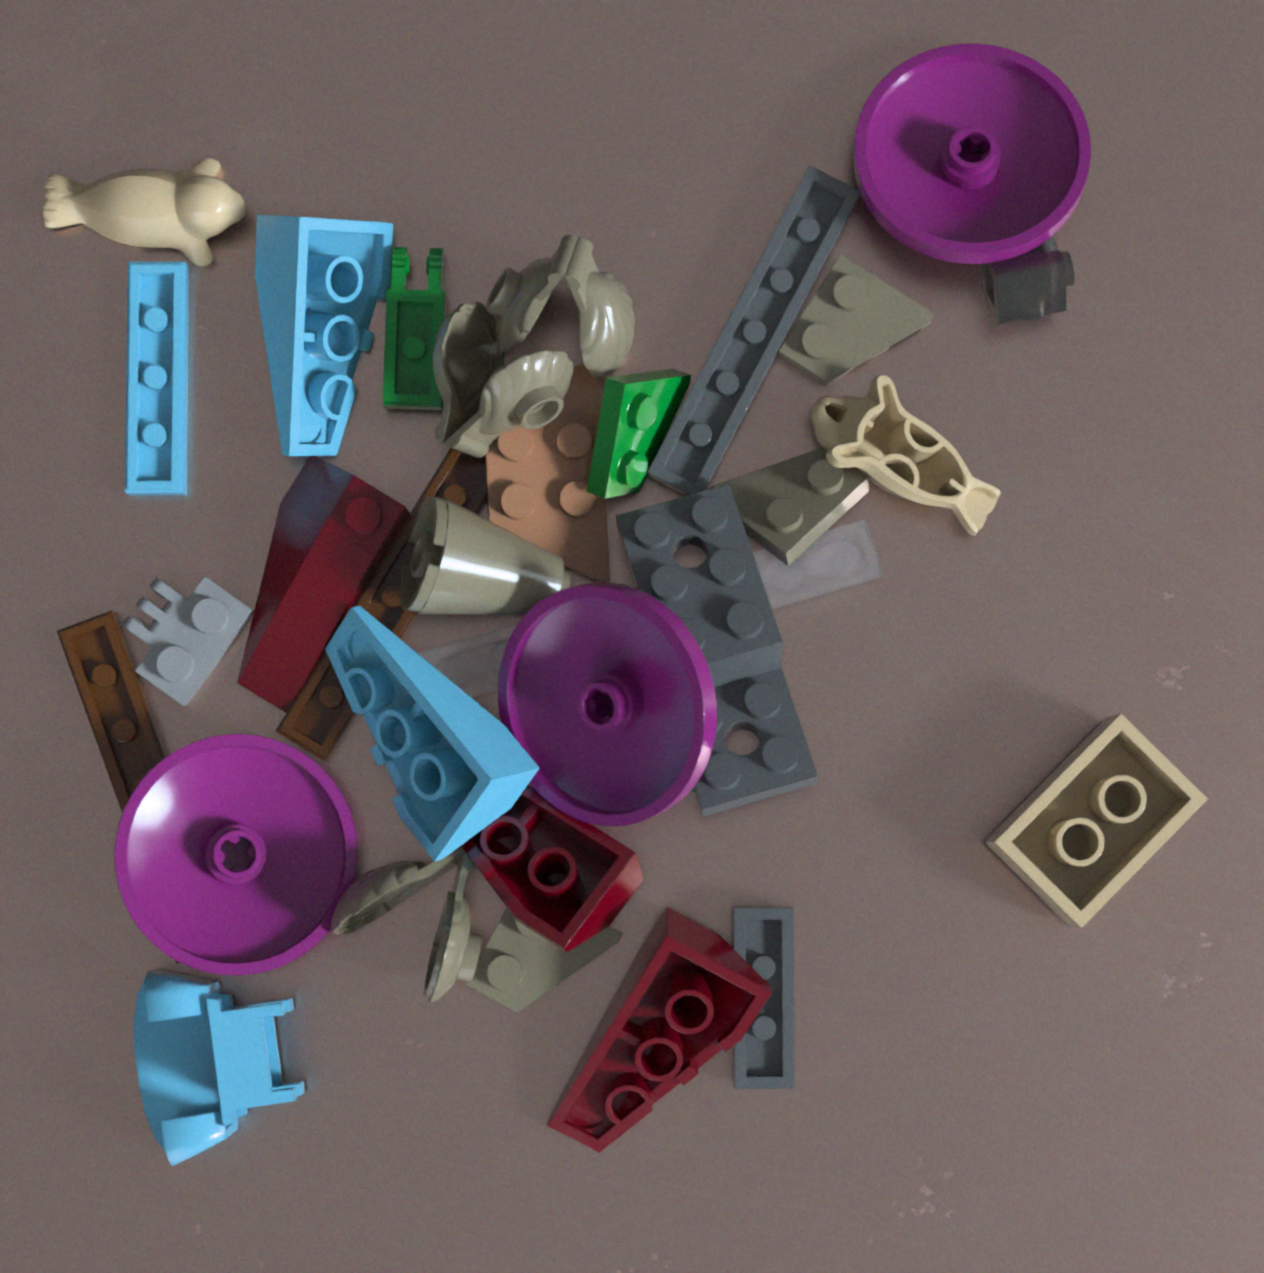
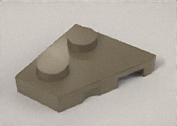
[777,255,935,386]
[708,448,869,566]
[465,908,623,1013]

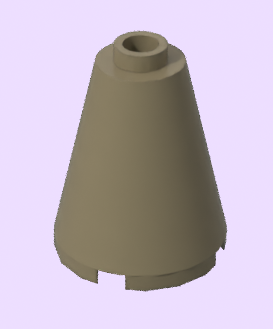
[399,496,571,614]

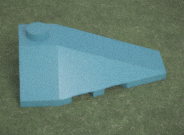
[254,214,393,456]
[325,606,539,862]

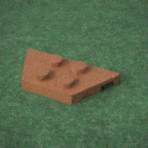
[485,362,610,583]

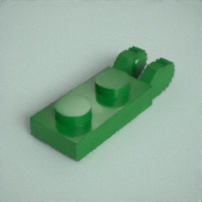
[382,247,447,411]

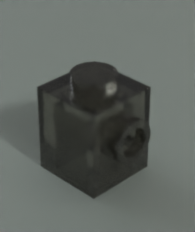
[982,236,1075,325]

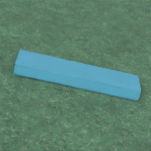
[125,262,189,496]

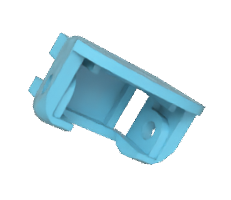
[133,969,305,1166]

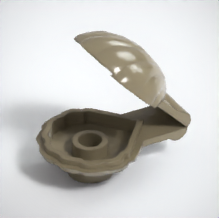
[486,235,635,378]
[432,302,574,458]
[331,847,482,1003]

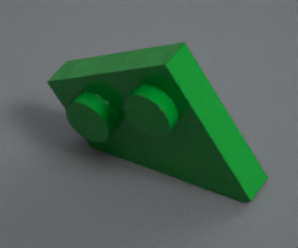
[586,369,691,499]

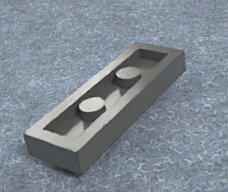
[733,907,795,1089]

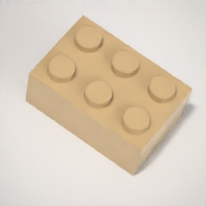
[985,713,1208,928]

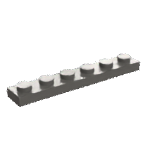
[647,165,861,496]

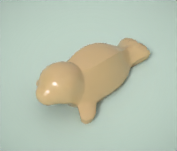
[43,158,246,266]
[810,375,1000,536]

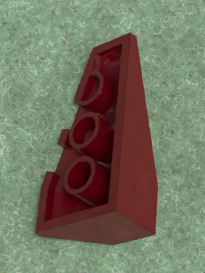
[237,456,410,713]
[461,785,644,953]
[547,907,772,1153]

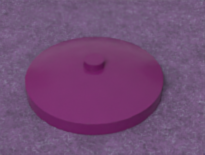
[854,44,1091,264]
[498,582,717,827]
[114,734,358,976]

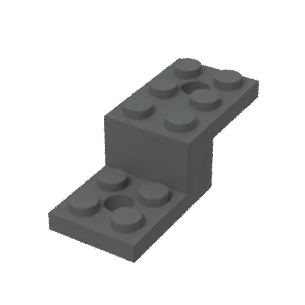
[616,484,818,817]

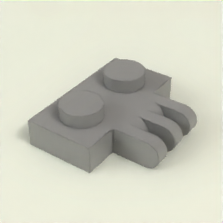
[121,576,254,707]

